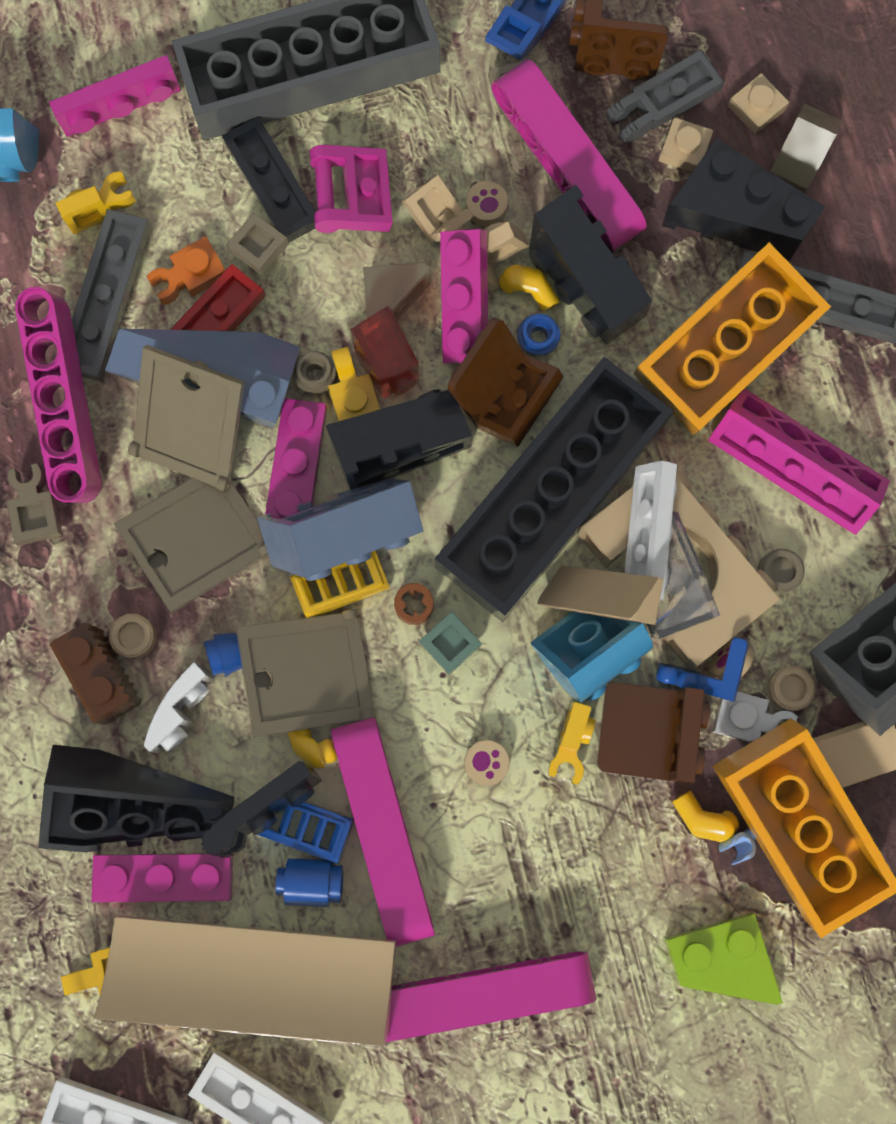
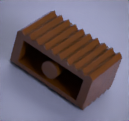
[49,623,142,725]

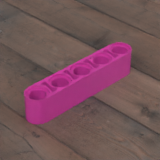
[491,59,647,252]
[15,287,102,503]
[331,717,435,947]
[386,951,597,1042]

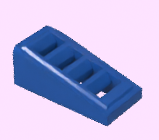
[257,802,354,864]

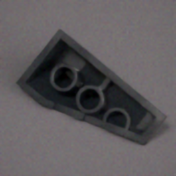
[38,744,234,852]

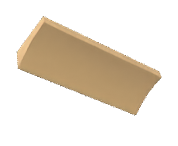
[94,915,396,1047]

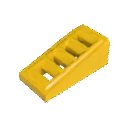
[290,551,390,618]

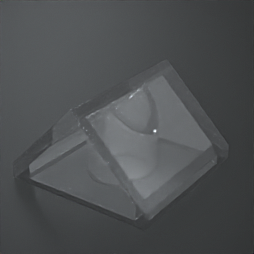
[647,511,720,639]

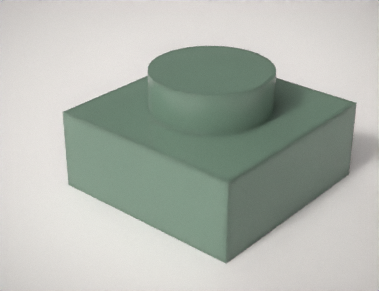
[419,611,482,675]

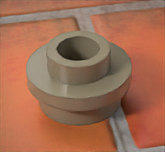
[293,351,336,394]

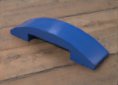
[485,0,567,60]

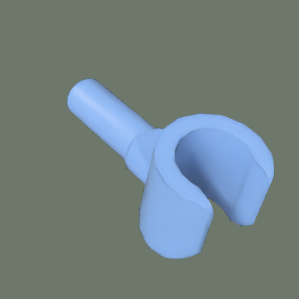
[719,828,756,865]

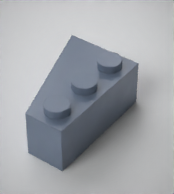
[257,478,424,581]

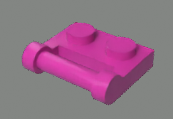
[310,145,393,233]

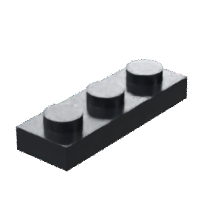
[222,117,315,243]

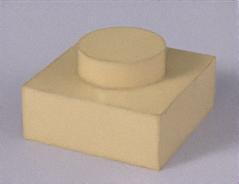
[728,73,789,135]
[659,117,713,172]

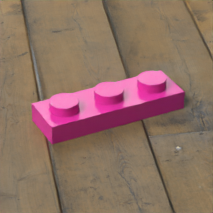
[49,55,181,137]
[440,229,488,363]
[265,398,327,519]
[91,853,233,902]

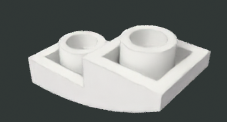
[144,662,213,753]

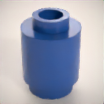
[276,858,344,907]

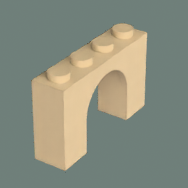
[578,469,780,669]

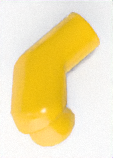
[499,264,561,313]
[287,729,337,769]
[671,790,739,842]

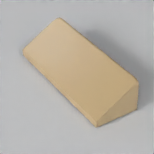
[537,565,664,625]
[813,721,896,788]

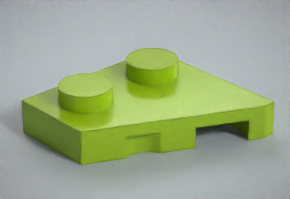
[664,913,783,1005]

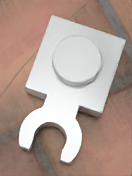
[711,692,798,743]

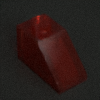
[350,306,420,399]

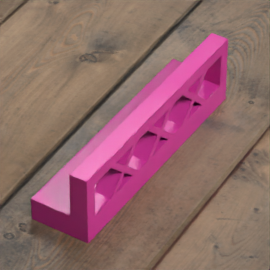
[708,388,890,535]

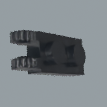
[201,761,322,858]

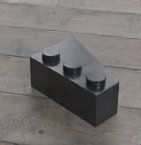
[529,184,652,345]

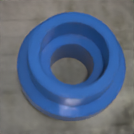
[517,314,560,356]

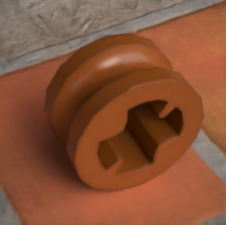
[394,583,434,625]

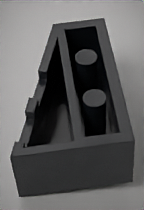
[662,138,825,261]
[326,389,472,490]

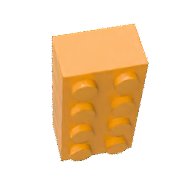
[634,242,831,435]
[712,718,896,938]

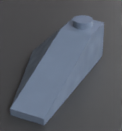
[105,328,300,428]

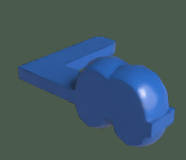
[656,637,749,702]

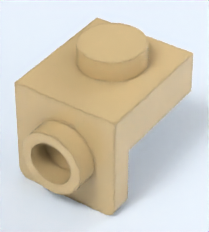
[401,174,474,243]
[484,221,529,291]

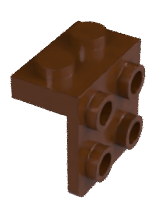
[569,0,669,80]
[448,317,564,447]
[597,682,710,783]

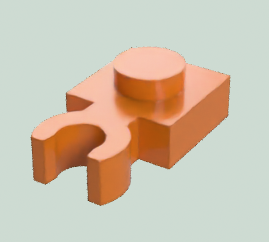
[146,236,226,305]

